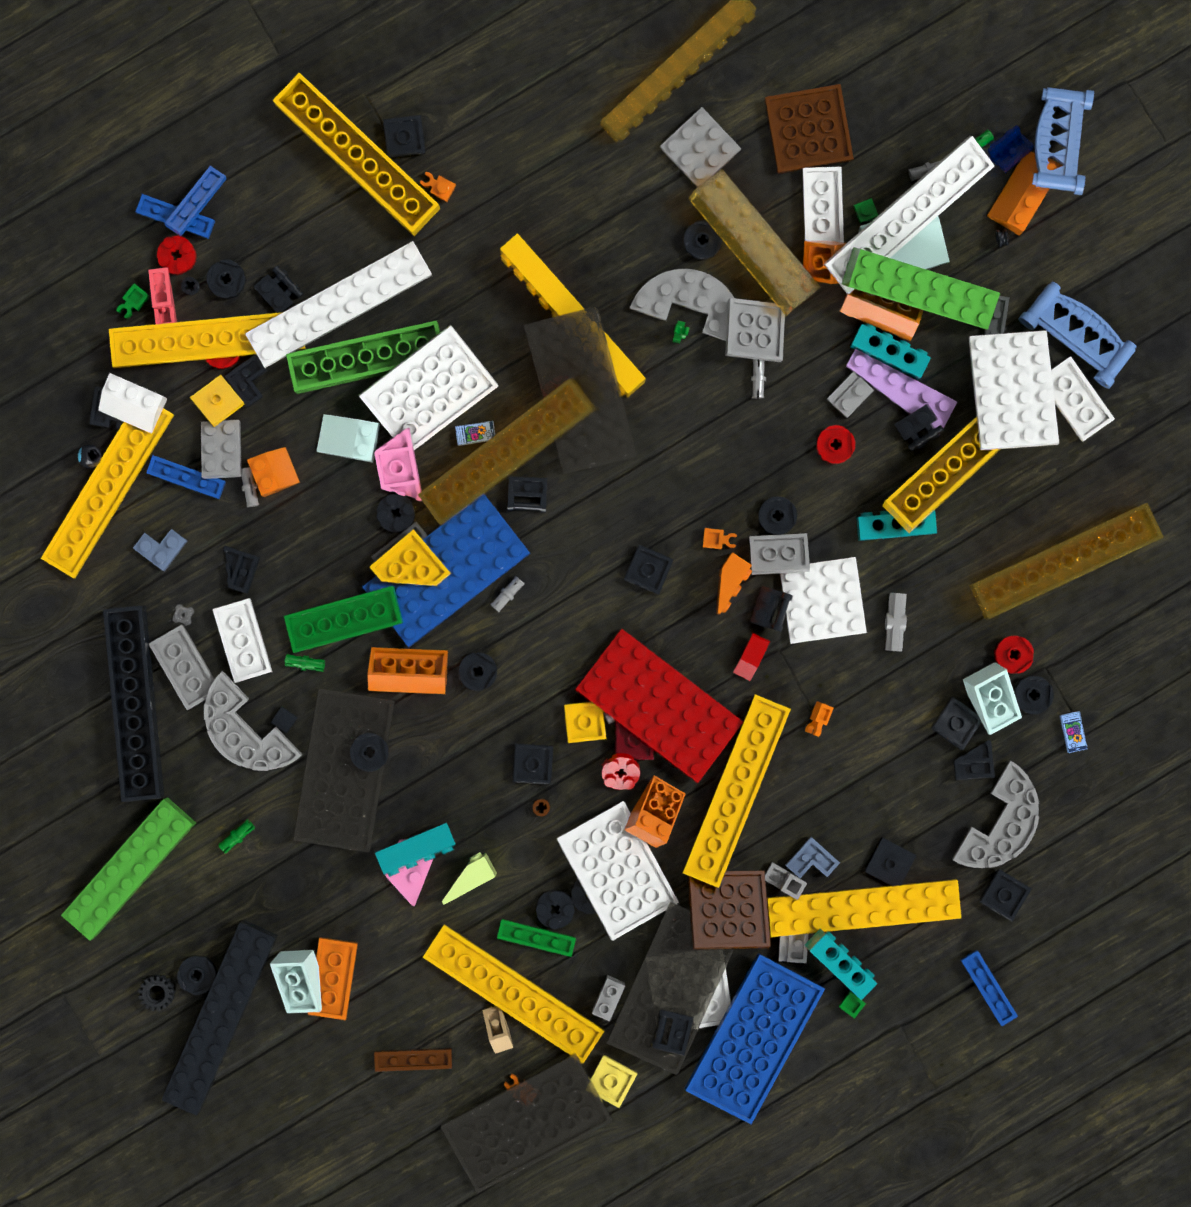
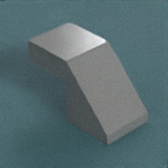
[765,862,807,900]

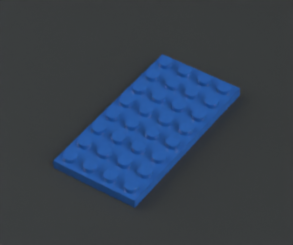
[363,493,531,648]
[684,953,825,1124]

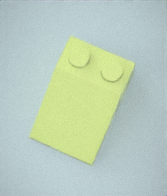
[442,852,497,904]

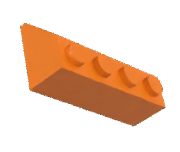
[987,150,1062,236]
[840,289,923,341]
[368,647,448,694]

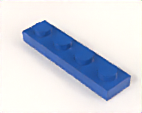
[165,166,226,236]
[136,194,215,239]
[146,455,226,499]
[960,950,1018,1026]

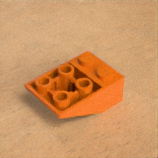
[716,552,752,614]
[624,775,685,848]

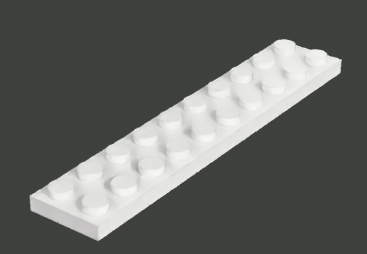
[824,136,994,294]
[245,241,432,368]

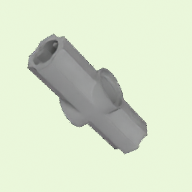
[885,593,907,651]

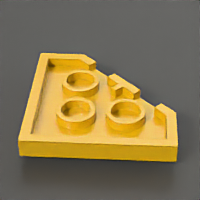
[370,530,451,586]

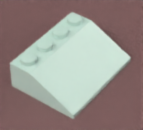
[858,216,950,270]

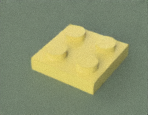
[585,1055,637,1108]

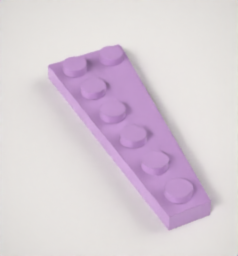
[846,349,957,435]

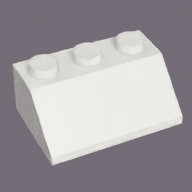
[99,373,167,434]

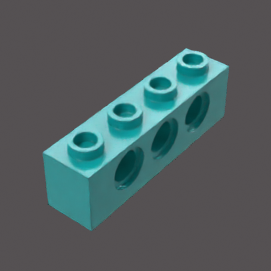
[850,323,931,380]
[856,510,937,541]
[805,928,877,1000]

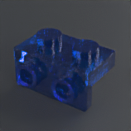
[988,125,1034,173]

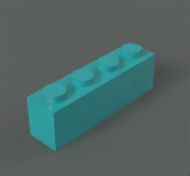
[375,823,456,877]

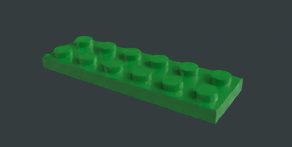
[284,586,403,653]

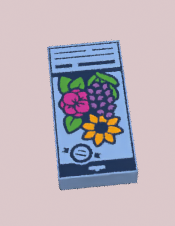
[455,421,496,446]
[1059,711,1087,753]

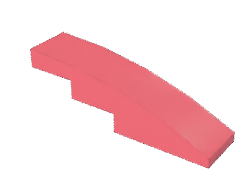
[149,267,177,324]

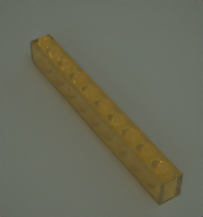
[600,0,756,142]

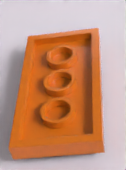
[308,937,358,1020]

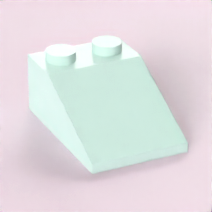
[317,414,380,463]
[963,663,1022,735]
[270,950,322,1013]

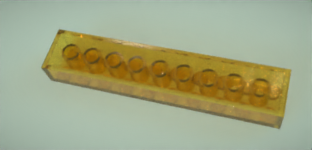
[418,378,597,526]
[969,503,1164,619]

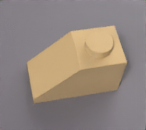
[482,1006,513,1054]

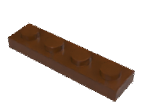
[374,1048,452,1072]

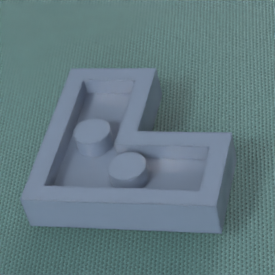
[133,529,187,571]
[786,837,840,878]

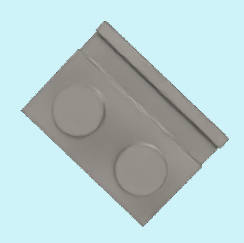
[827,371,874,418]
[778,934,808,963]

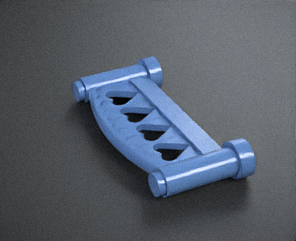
[1032,87,1094,195]
[1018,282,1136,389]

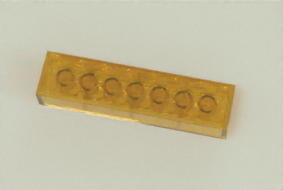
[688,169,820,316]

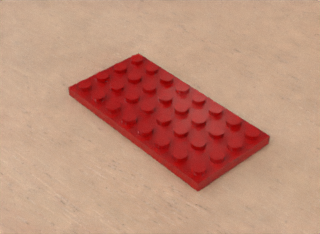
[575,629,743,783]

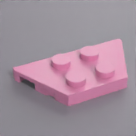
[374,428,423,501]
[385,839,433,906]

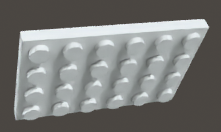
[359,325,498,450]
[969,331,1059,450]
[556,801,679,941]

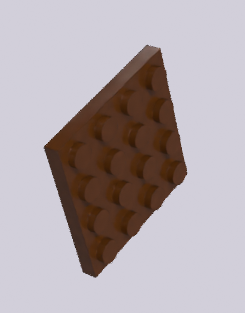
[765,84,854,174]
[688,871,771,949]

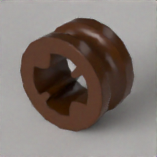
[533,799,550,816]

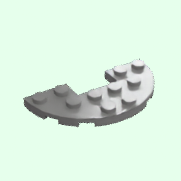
[630,269,734,341]
[204,671,302,771]
[952,760,1039,868]

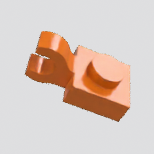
[805,701,834,737]

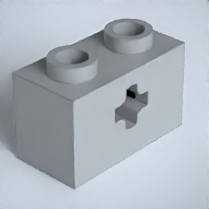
[592,975,625,1021]

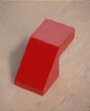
[733,633,770,681]

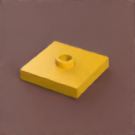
[190,375,245,427]
[564,702,606,743]

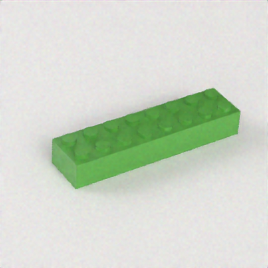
[842,247,1000,330]
[286,321,440,394]
[61,798,196,941]

